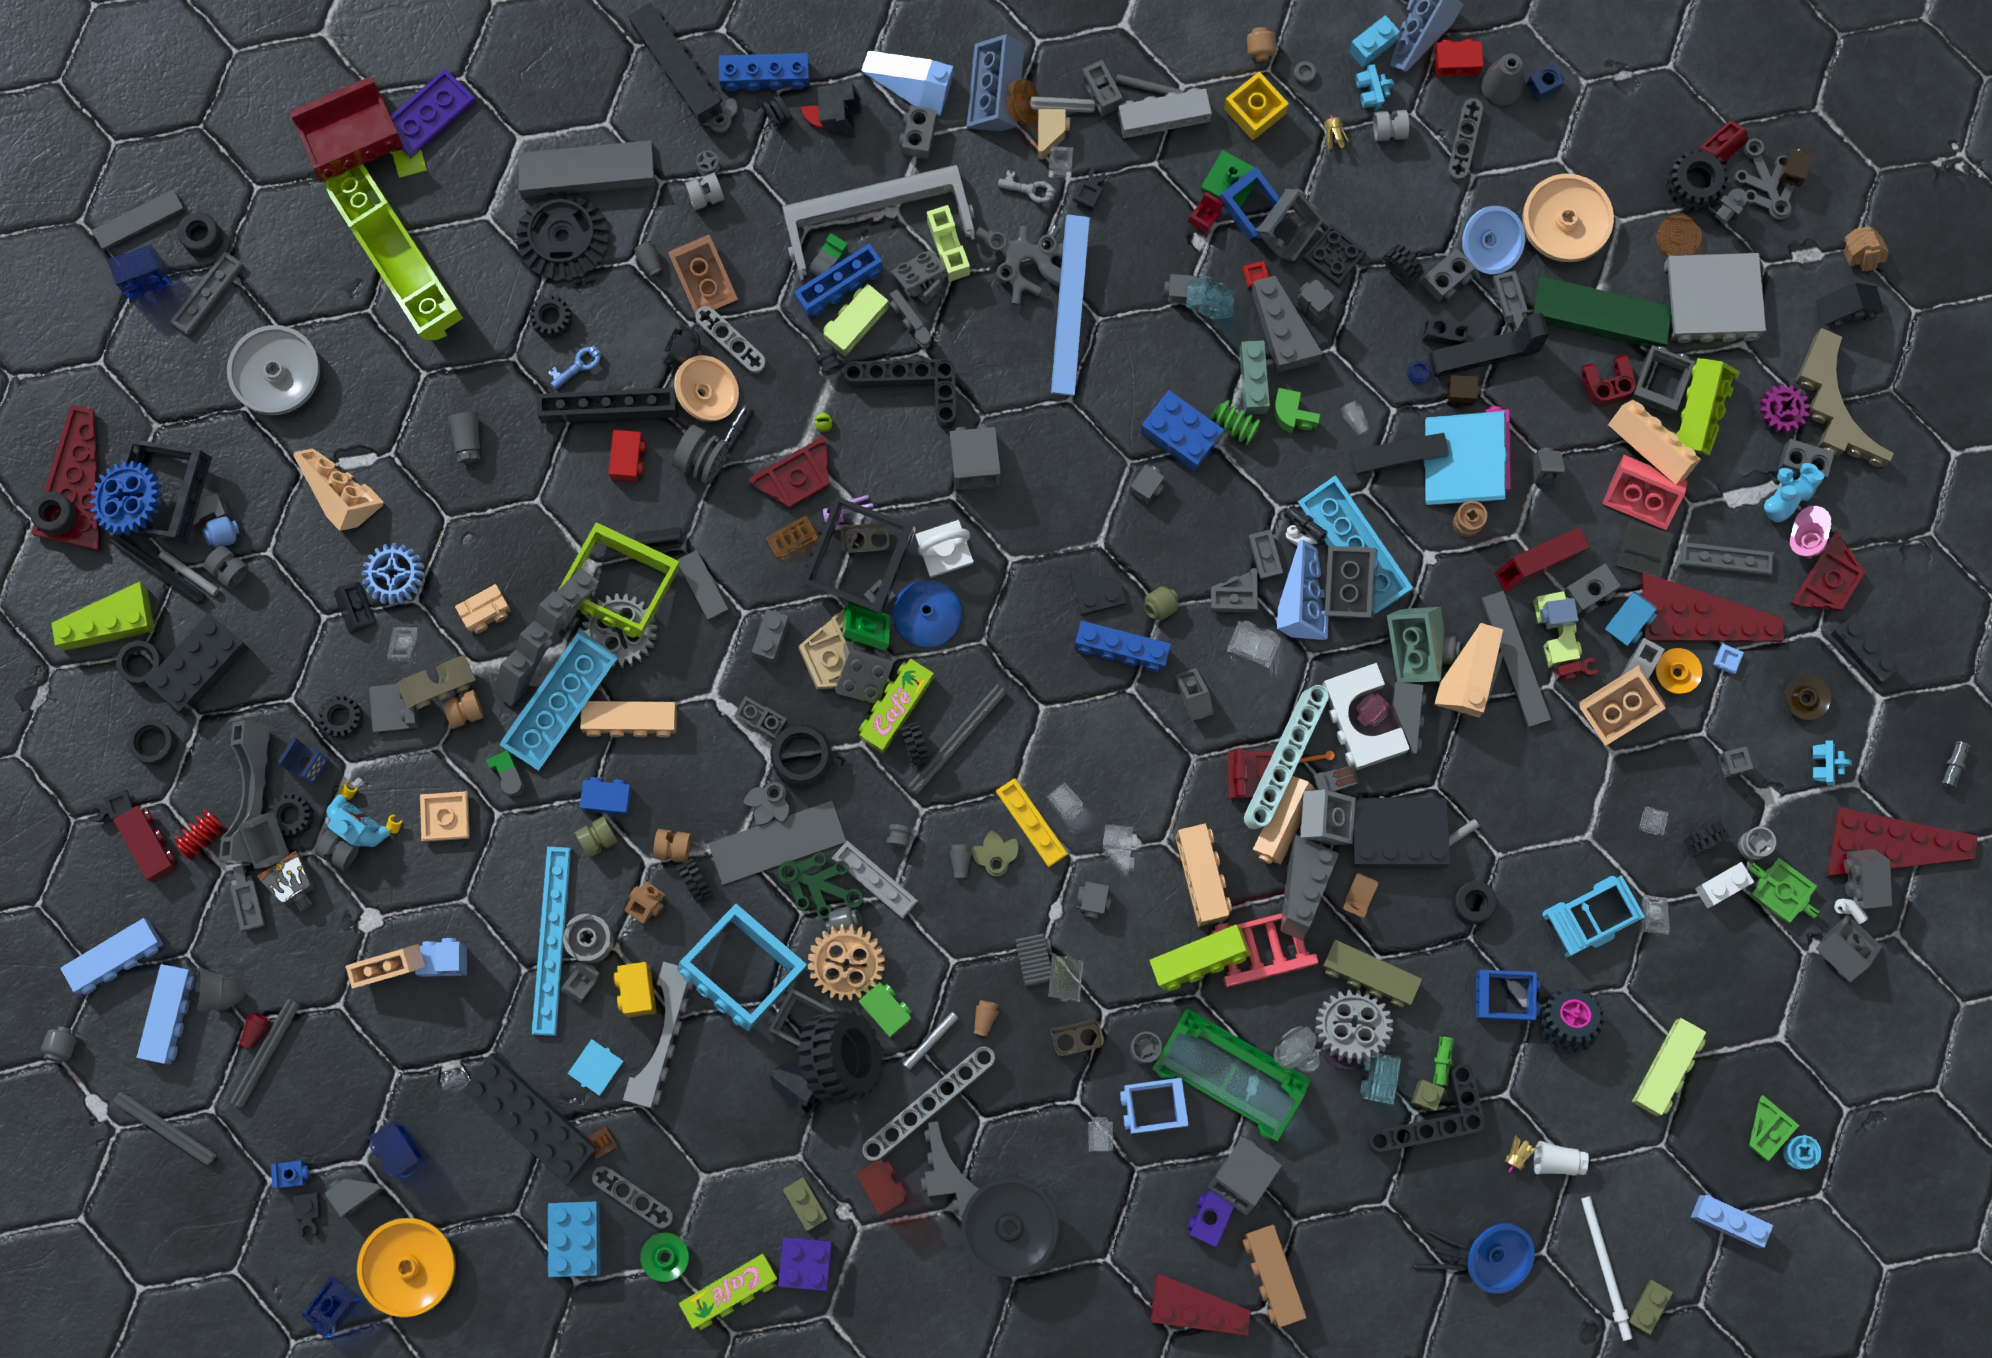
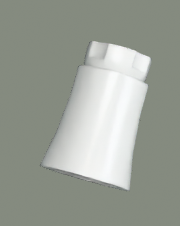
[1534,1141,1589,1176]

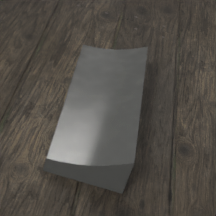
[517,140,656,198]

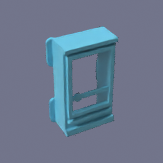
[1542,875,1645,958]

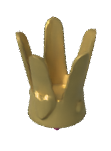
[1324,115,1350,150]
[1505,1135,1537,1172]

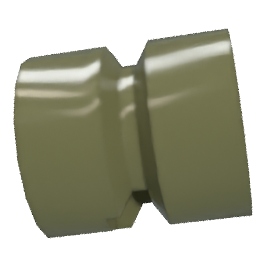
[575,816,618,858]

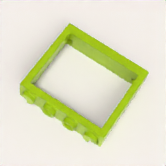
[558,522,679,639]

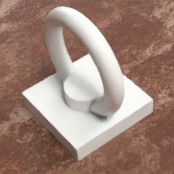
[915,520,974,578]

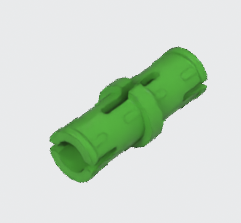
[1433,1037,1455,1086]

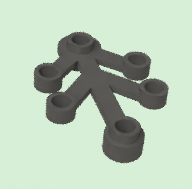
[1734,138,1796,220]

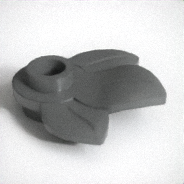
[702,96,738,133]
[743,782,789,825]

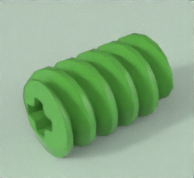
[1210,400,1260,446]

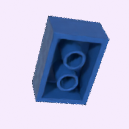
[1140,390,1224,472]

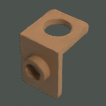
[1343,873,1378,918]

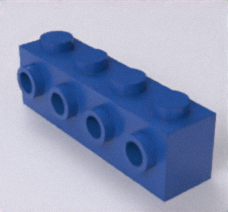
[719,53,810,92]
[794,243,883,318]
[1074,621,1171,672]

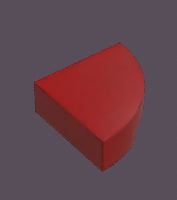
[801,106,824,129]

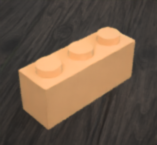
[346,944,425,988]

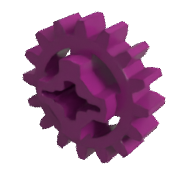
[1758,384,1810,434]

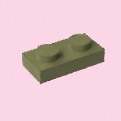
[783,1177,828,1231]
[1628,1280,1673,1335]

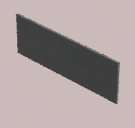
[708,801,846,885]

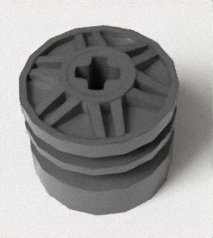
[672,425,729,485]

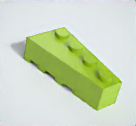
[1676,358,1740,455]
[51,582,155,651]

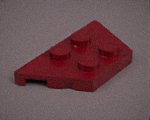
[748,436,829,509]
[1790,530,1865,611]

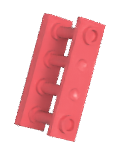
[1211,913,1318,988]

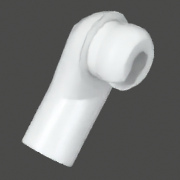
[1834,898,1868,924]

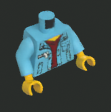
[326,781,402,847]

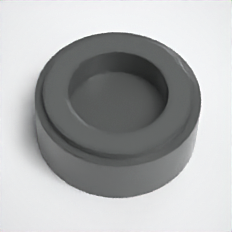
[1293,61,1316,85]

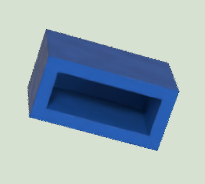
[580,777,632,816]

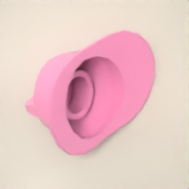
[1790,506,1831,559]

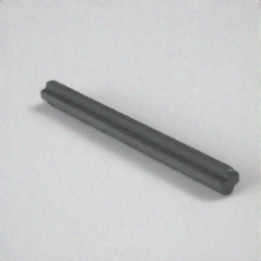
[908,685,1006,794]

